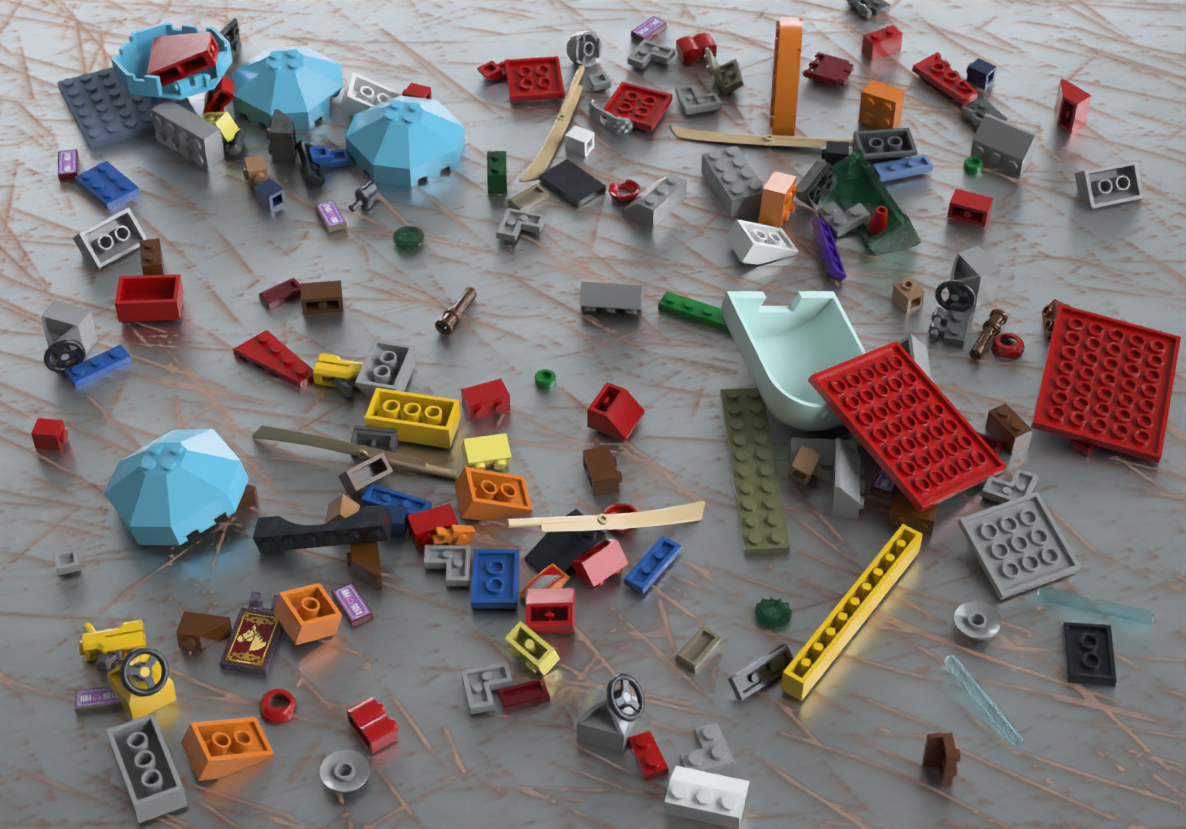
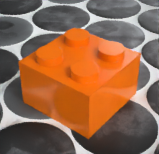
[858,80,905,129]
[758,171,798,228]
[273,583,342,645]

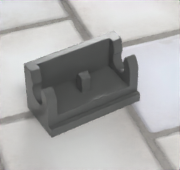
[351,425,398,458]

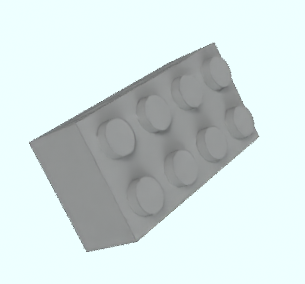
[152,99,225,170]
[701,146,764,218]
[106,713,187,823]

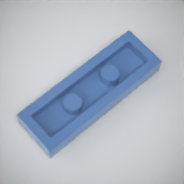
[873,154,933,182]

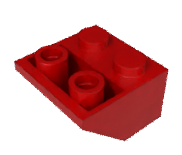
[1055,79,1092,134]
[587,382,645,441]
[525,588,575,635]

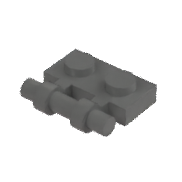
[846,0,890,18]
[960,99,1008,129]
[928,307,970,347]

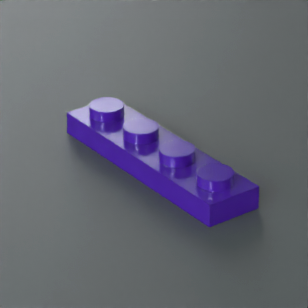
[811,216,847,281]

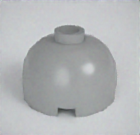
[566,30,602,67]

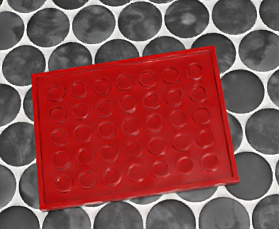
[1031,304,1181,463]
[808,341,1007,512]

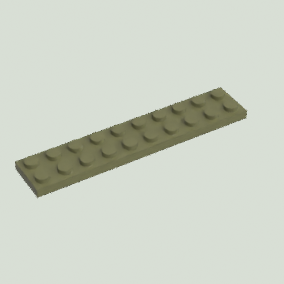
[720,388,790,556]

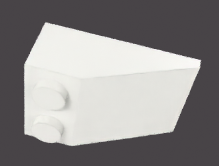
[339,72,402,117]
[726,219,799,265]

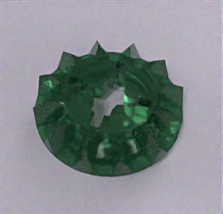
[393,226,424,250]
[754,596,792,628]

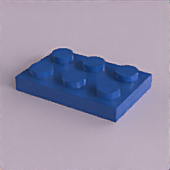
[75,161,140,210]
[471,549,519,608]

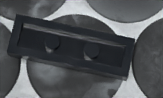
[296,139,326,187]
[728,644,794,700]

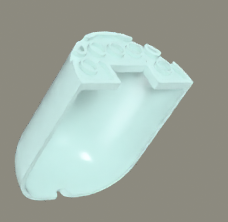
[722,291,866,431]

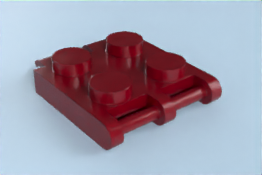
[803,52,854,86]

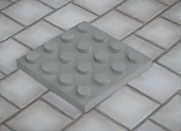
[957,491,1081,600]

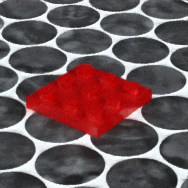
[505,56,565,102]
[602,81,673,132]

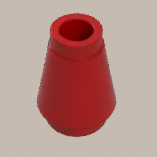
[868,206,888,236]

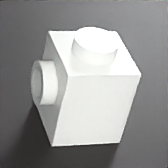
[564,126,594,157]

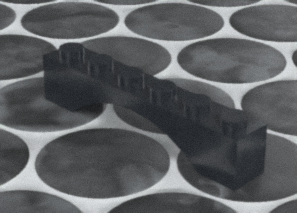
[253,505,393,553]

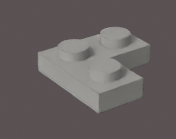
[627,39,675,69]
[675,84,721,115]
[817,201,871,237]
[496,208,545,242]
[981,468,1038,504]
[424,545,471,586]
[461,662,513,714]
[679,723,735,773]

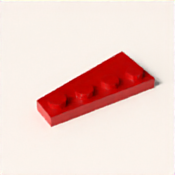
[912,52,978,105]
[233,330,314,388]

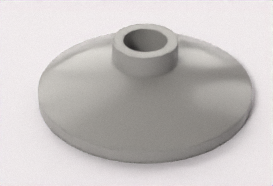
[953,601,1001,640]
[319,749,370,793]

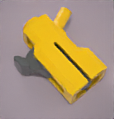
[313,353,364,397]
[78,620,146,672]

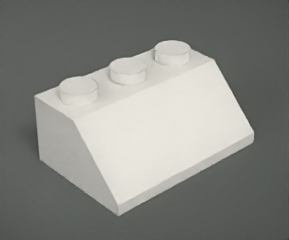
[664,766,749,829]

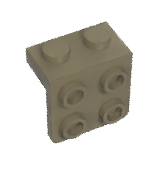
[704,47,744,94]

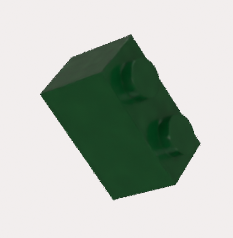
[487,151,507,194]

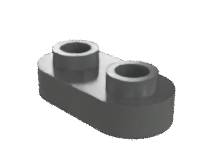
[223,126,245,157]

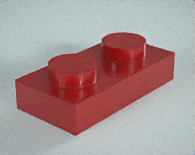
[627,730,669,781]

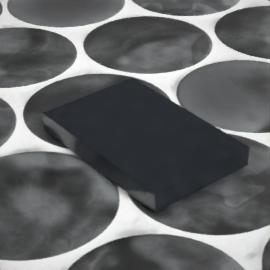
[539,159,606,207]
[1062,622,1117,686]

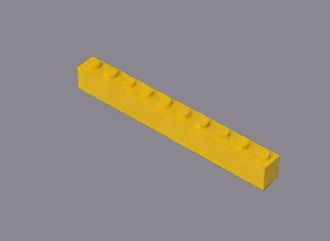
[781,524,923,701]

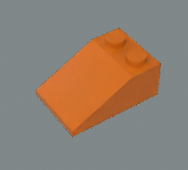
[454,467,533,521]
[181,717,274,781]

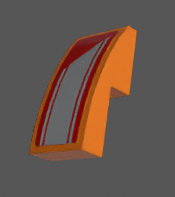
[518,564,570,600]

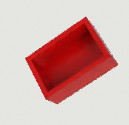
[115,274,184,322]

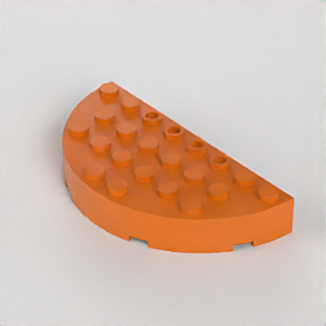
[769,17,803,136]

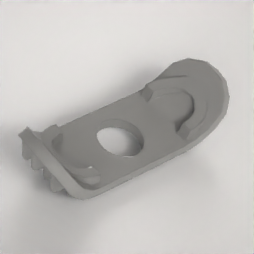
[588,99,633,135]

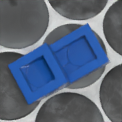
[309,145,350,167]

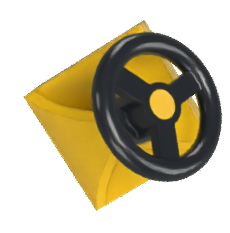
[107,647,177,721]

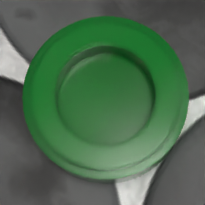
[963,156,983,174]
[535,369,556,389]

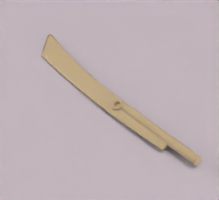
[519,66,585,182]
[669,126,853,147]
[252,425,459,480]
[505,500,705,532]

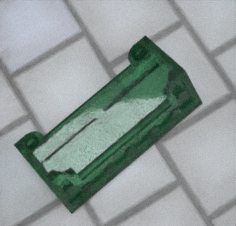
[831,149,922,256]

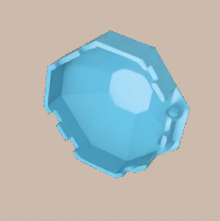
[112,22,232,102]
[231,46,343,131]
[345,96,465,187]
[104,429,249,545]

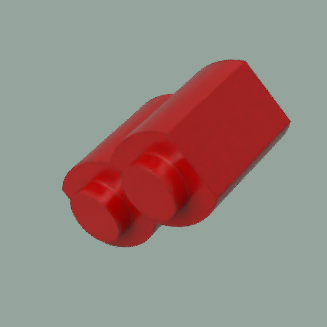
[676,33,717,64]
[203,76,234,114]
[346,697,399,754]

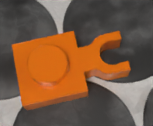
[432,525,475,545]

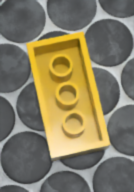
[365,388,461,448]

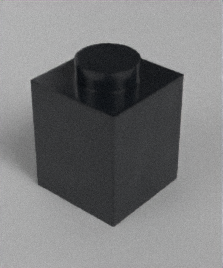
[821,141,849,169]

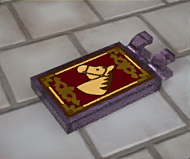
[219,591,284,676]

